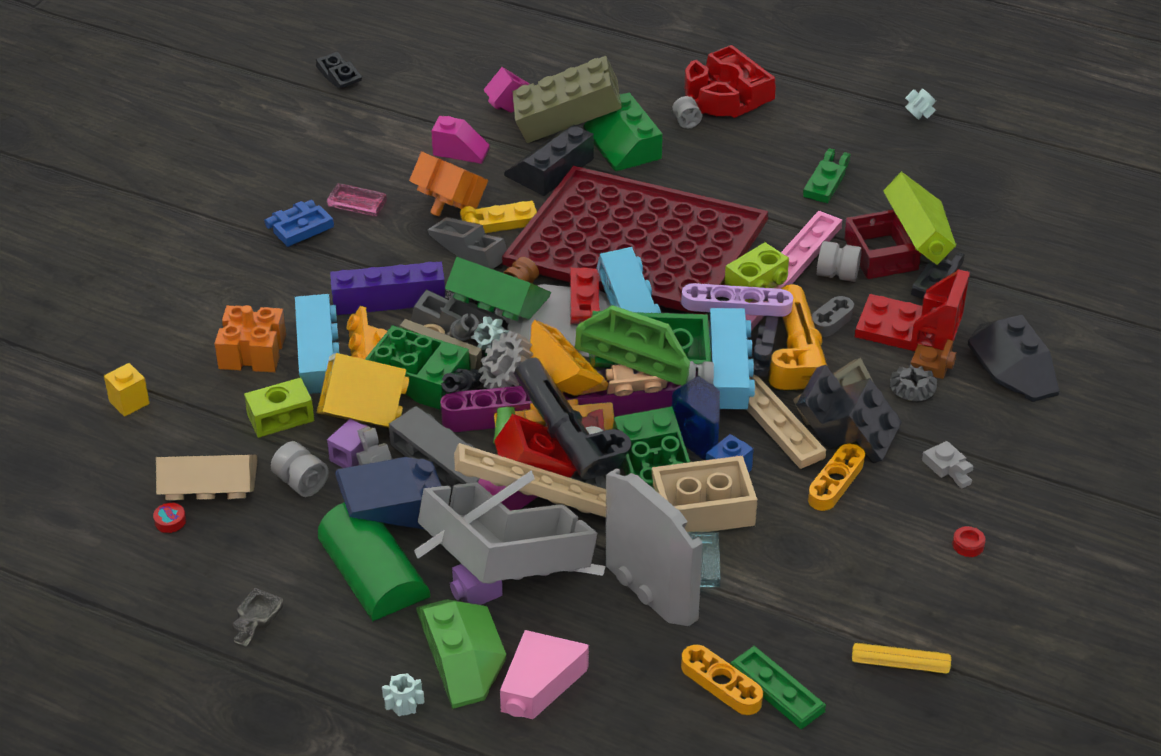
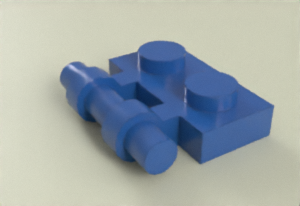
[264,200,334,247]

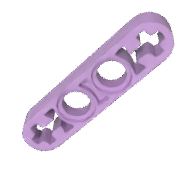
[681,283,793,317]

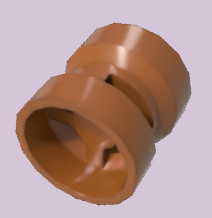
[503,257,539,283]

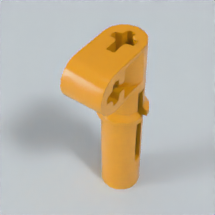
[768,284,827,390]

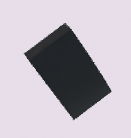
[316,51,362,88]

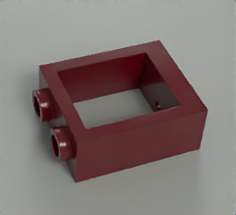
[844,209,921,279]

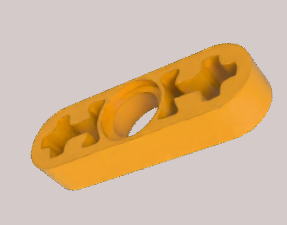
[808,443,865,511]
[681,645,763,715]

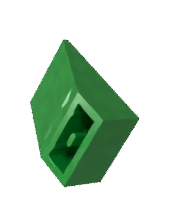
[365,325,470,410]
[612,407,690,489]

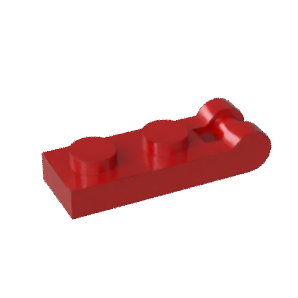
[570,267,600,324]

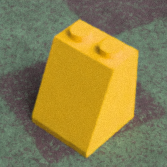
[316,353,409,428]

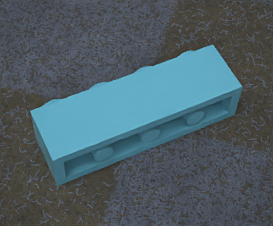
[597,247,661,313]
[295,294,340,394]
[709,308,755,409]

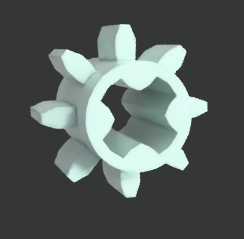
[905,88,936,120]
[471,316,509,350]
[382,673,425,716]

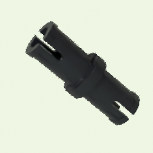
[441,369,482,392]

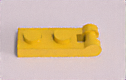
[460,201,537,233]

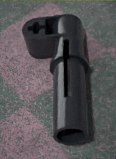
[514,357,631,480]

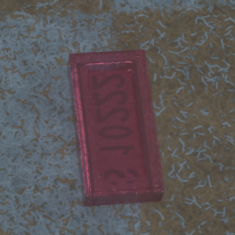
[327,183,387,217]

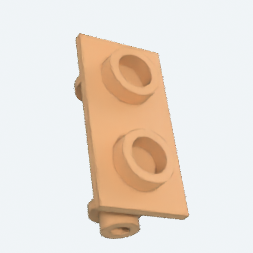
[605,365,668,396]

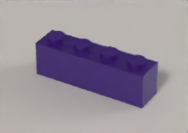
[330,261,446,315]

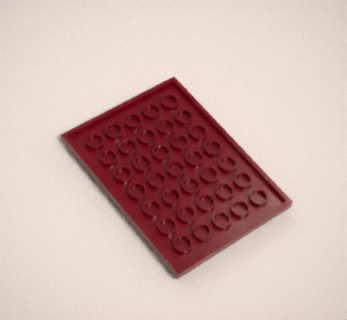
[502,166,768,315]

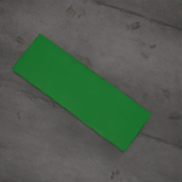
[730,645,826,730]

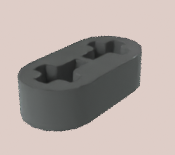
[812,296,854,337]

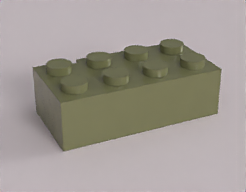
[512,56,622,143]

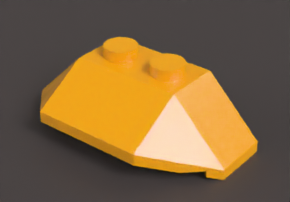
[529,319,609,396]

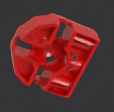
[684,45,776,118]

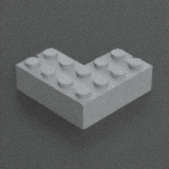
[418,482,597,584]

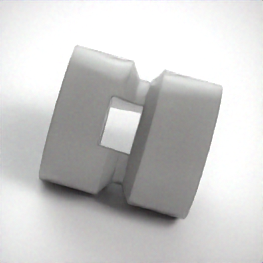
[817,241,862,282]
[271,441,329,497]

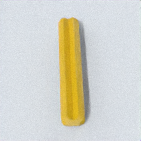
[852,643,951,673]

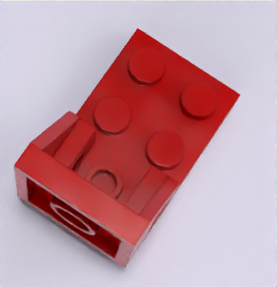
[855,270,970,351]

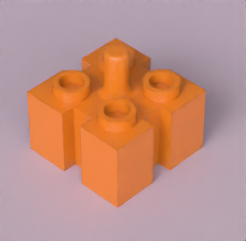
[409,151,488,216]
[214,305,286,372]

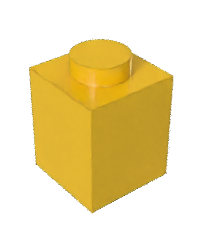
[104,363,150,417]

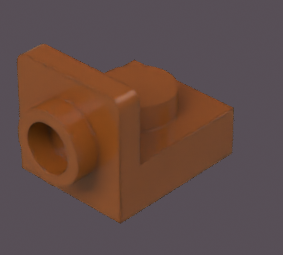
[911,340,957,379]

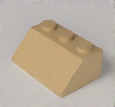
[156,455,257,500]
[652,456,757,534]

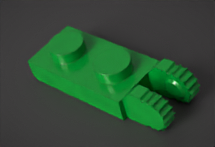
[803,148,851,203]

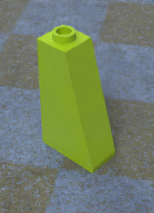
[883,171,956,265]

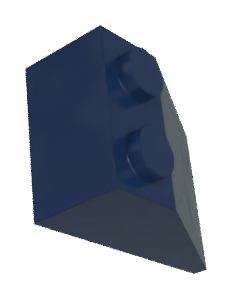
[335,457,441,530]

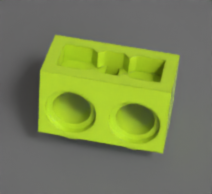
[725,242,789,303]

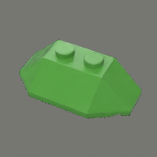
[575,305,690,387]
[416,599,507,709]

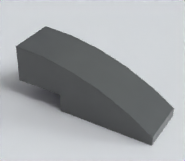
[428,217,507,269]
[411,289,504,339]

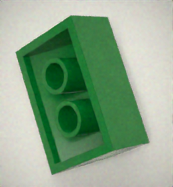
[583,92,663,172]
[445,257,551,322]

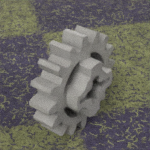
[478,331,533,389]

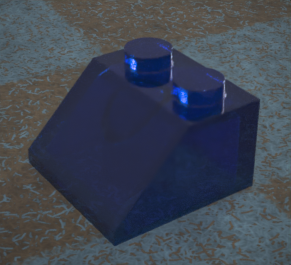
[672,376,720,461]

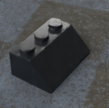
[504,124,594,196]

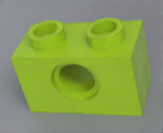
[244,377,315,438]

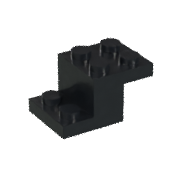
[796,365,902,463]

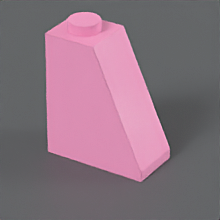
[500,630,589,719]

